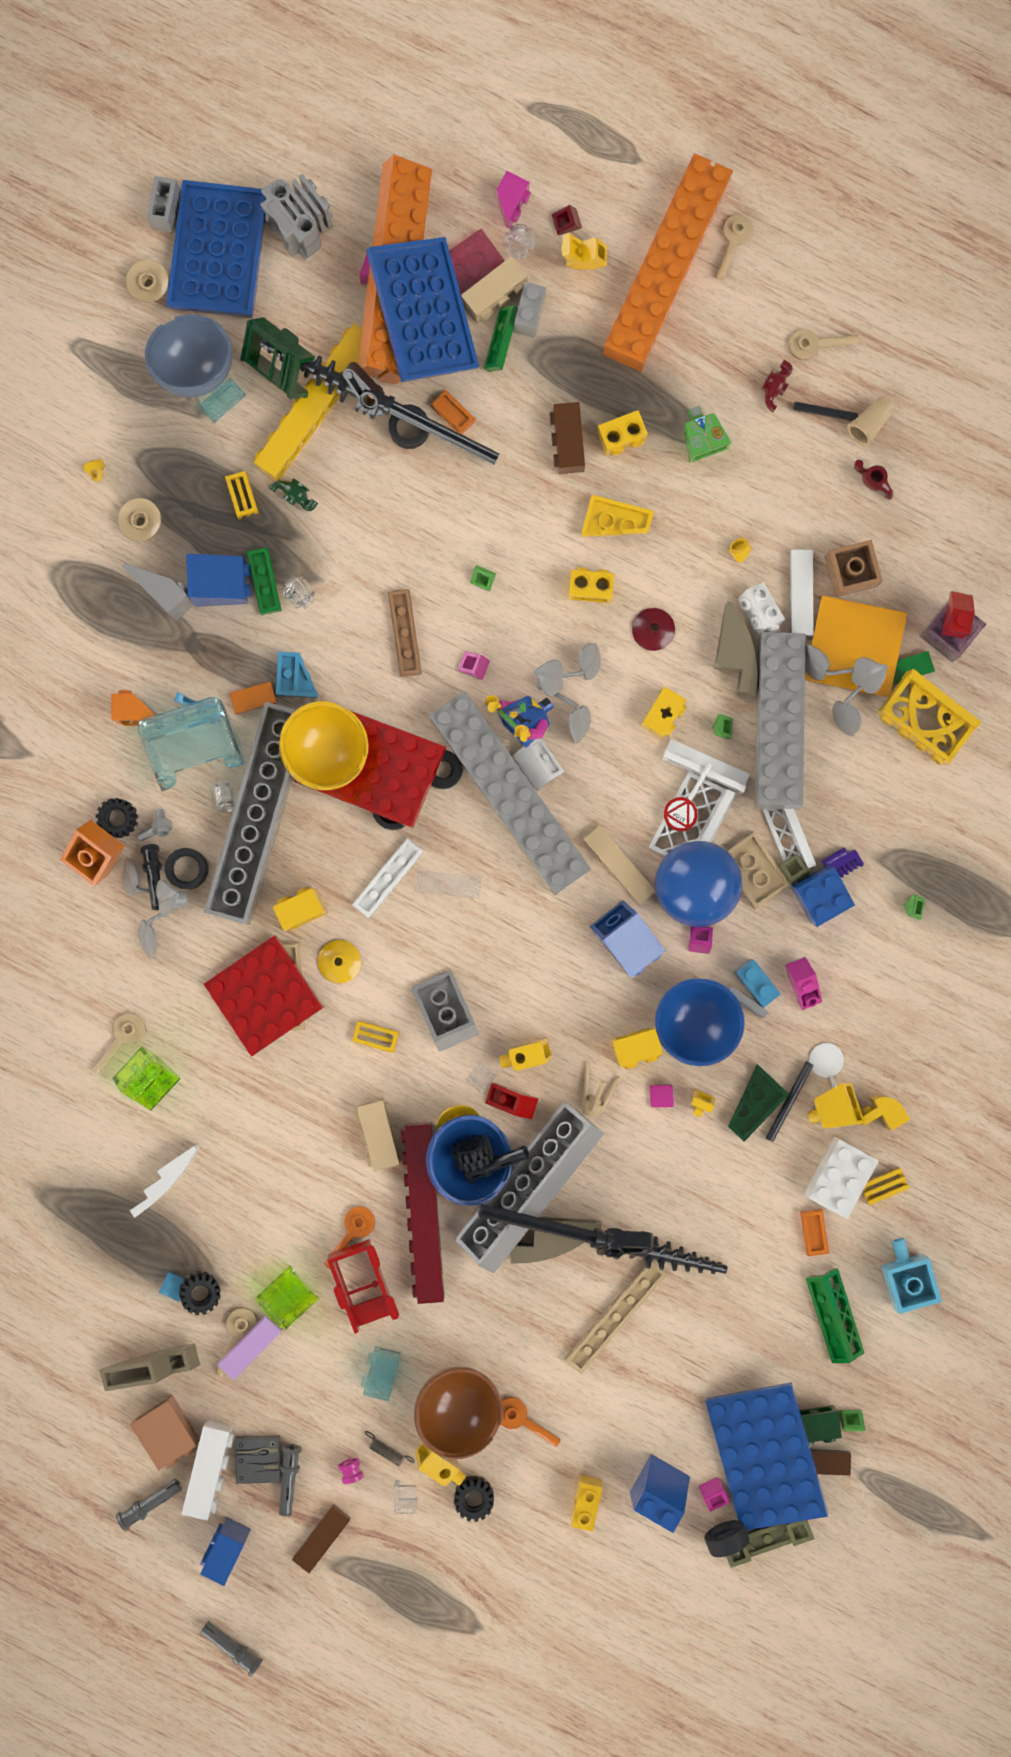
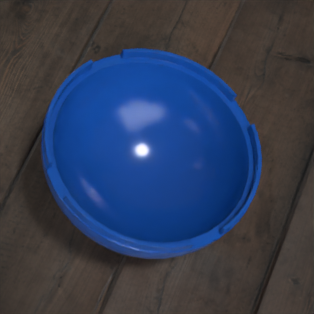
[655,841,743,927]
[655,978,745,1067]
[426,1115,512,1206]

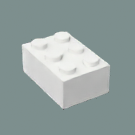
[804,1136,878,1220]

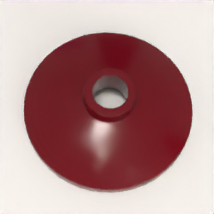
[632,608,675,651]

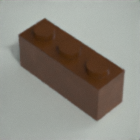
[549,402,585,474]

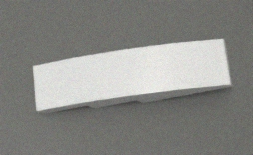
[130,1144,200,1218]

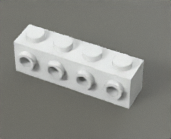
[182,1420,235,1521]

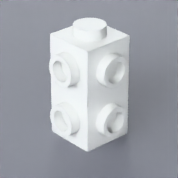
[738,582,785,636]

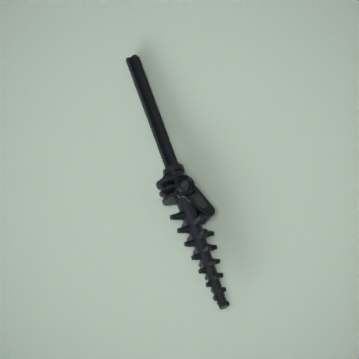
[260,338,500,465]
[478,1204,727,1274]

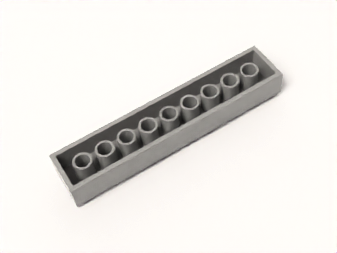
[429,691,591,895]
[204,701,296,925]

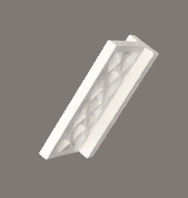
[649,771,736,856]

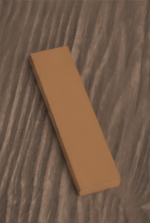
[388,589,422,678]

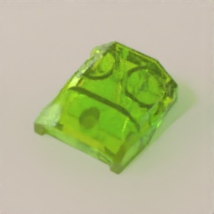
[255,1266,319,1331]

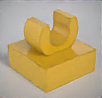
[691,1088,715,1118]

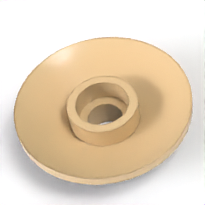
[126,260,169,303]
[118,498,161,541]

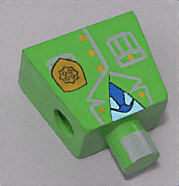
[683,406,731,463]

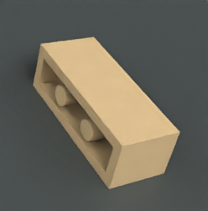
[461,256,528,323]
[355,1099,401,1171]

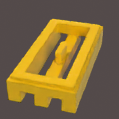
[225,471,259,519]
[352,1020,400,1053]
[862,1167,910,1205]

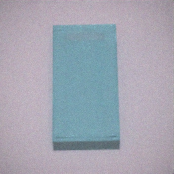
[199,377,246,423]

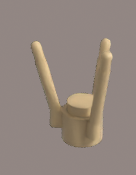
[581,1061,620,1118]

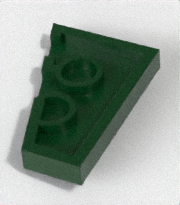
[728,1064,790,1142]

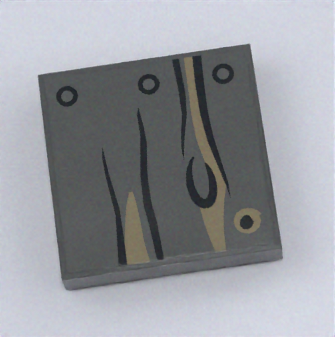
[235,1436,281,1484]

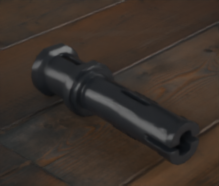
[140,844,162,910]
[463,1145,529,1184]

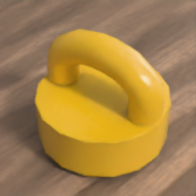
[82,459,106,482]
[728,538,751,563]

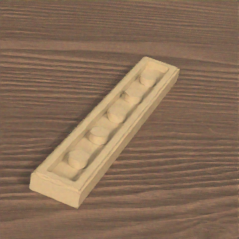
[565,1260,668,1375]

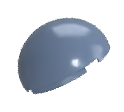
[145,314,233,398]

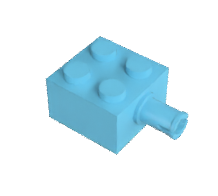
[881,1238,942,1314]

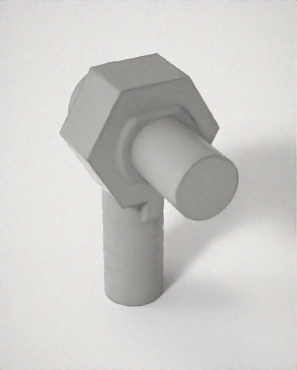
[137,809,173,841]

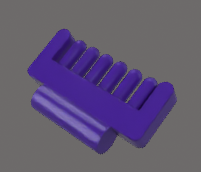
[821,847,864,878]

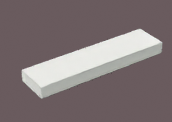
[790,550,813,637]
[352,838,424,918]

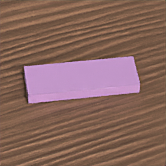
[218,1315,281,1380]

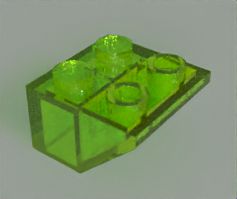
[112,1046,181,1111]

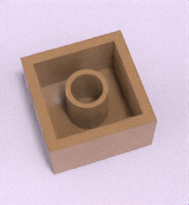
[824,539,883,598]

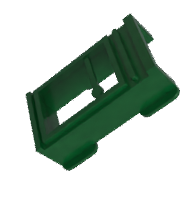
[240,317,315,400]

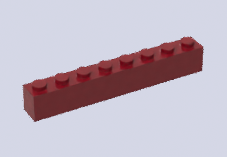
[401,1122,445,1304]

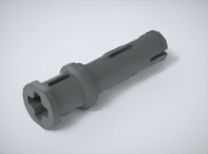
[279,1444,302,1516]
[116,1478,182,1531]
[200,1620,263,1677]

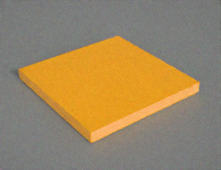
[805,595,908,698]

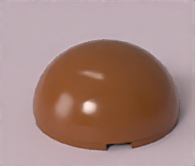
[414,1367,503,1459]

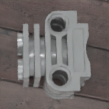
[260,174,333,260]

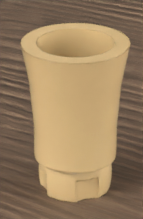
[847,396,895,446]

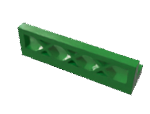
[806,1268,865,1364]

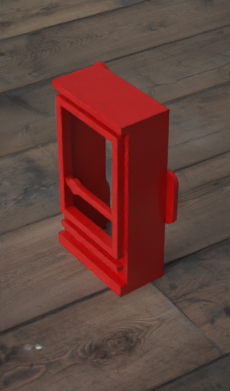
[327,1239,399,1334]

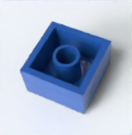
[790,865,855,927]
[200,1517,251,1586]

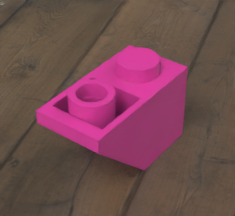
[497,171,531,229]
[785,957,822,1010]

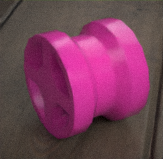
[338,1458,364,1484]

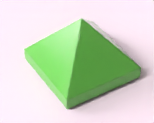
[470,565,496,591]
[712,714,733,739]
[904,895,925,920]
[839,1410,866,1431]

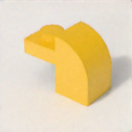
[561,233,607,270]
[860,1095,910,1131]

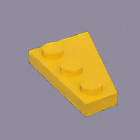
[580,494,654,538]

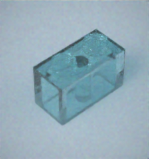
[361,1346,401,1402]

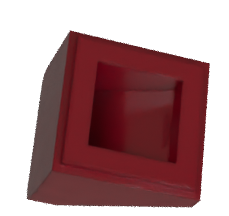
[552,205,582,235]

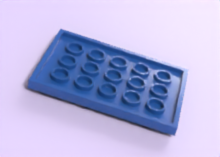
[166,180,267,318]
[366,237,479,382]
[705,1382,828,1530]

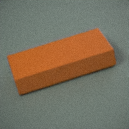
[430,389,476,434]
[229,682,278,715]
[800,1209,829,1257]

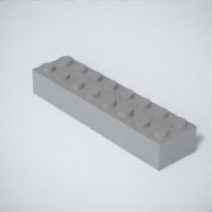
[755,632,806,810]
[455,1101,605,1274]

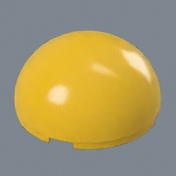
[279,701,368,790]

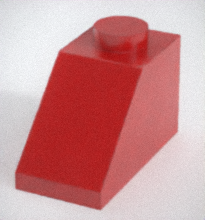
[942,591,975,639]
[485,1083,539,1119]

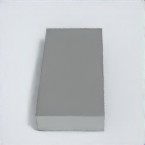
[728,986,768,1018]

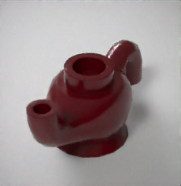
[762,360,793,413]
[854,460,893,500]

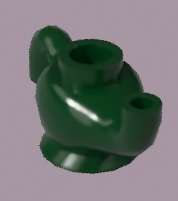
[268,478,318,511]

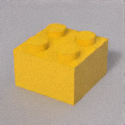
[273,886,329,932]
[610,1027,663,1070]

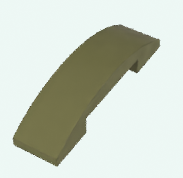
[726,1520,815,1568]

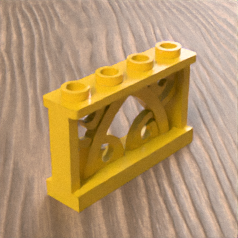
[877,669,981,765]

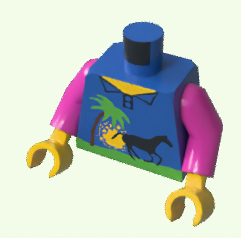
[485,695,554,748]

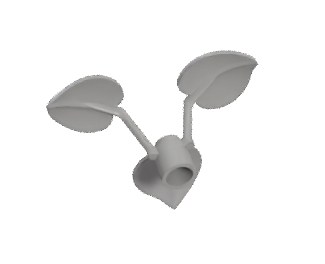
[534,643,600,744]
[805,645,888,737]
[123,858,188,958]

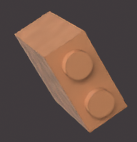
[130,1395,200,1471]

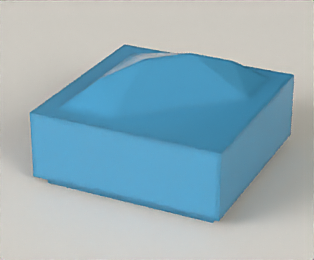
[159,1271,184,1302]

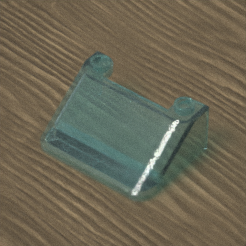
[138,697,245,791]

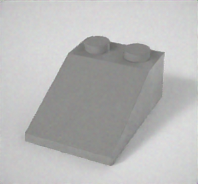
[122,563,194,622]
[411,970,479,1052]

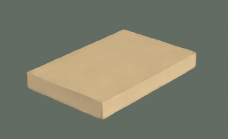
[727,831,791,910]

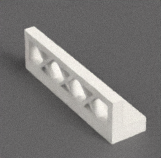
[662,739,750,794]
[762,809,816,868]

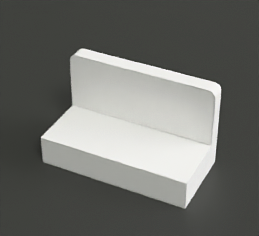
[513,739,564,791]

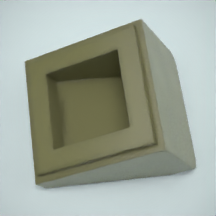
[779,854,810,885]

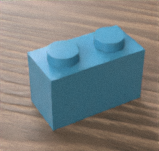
[733,959,781,1008]

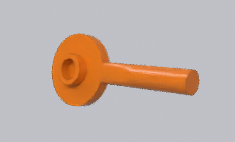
[324,1206,375,1269]
[501,1397,561,1447]

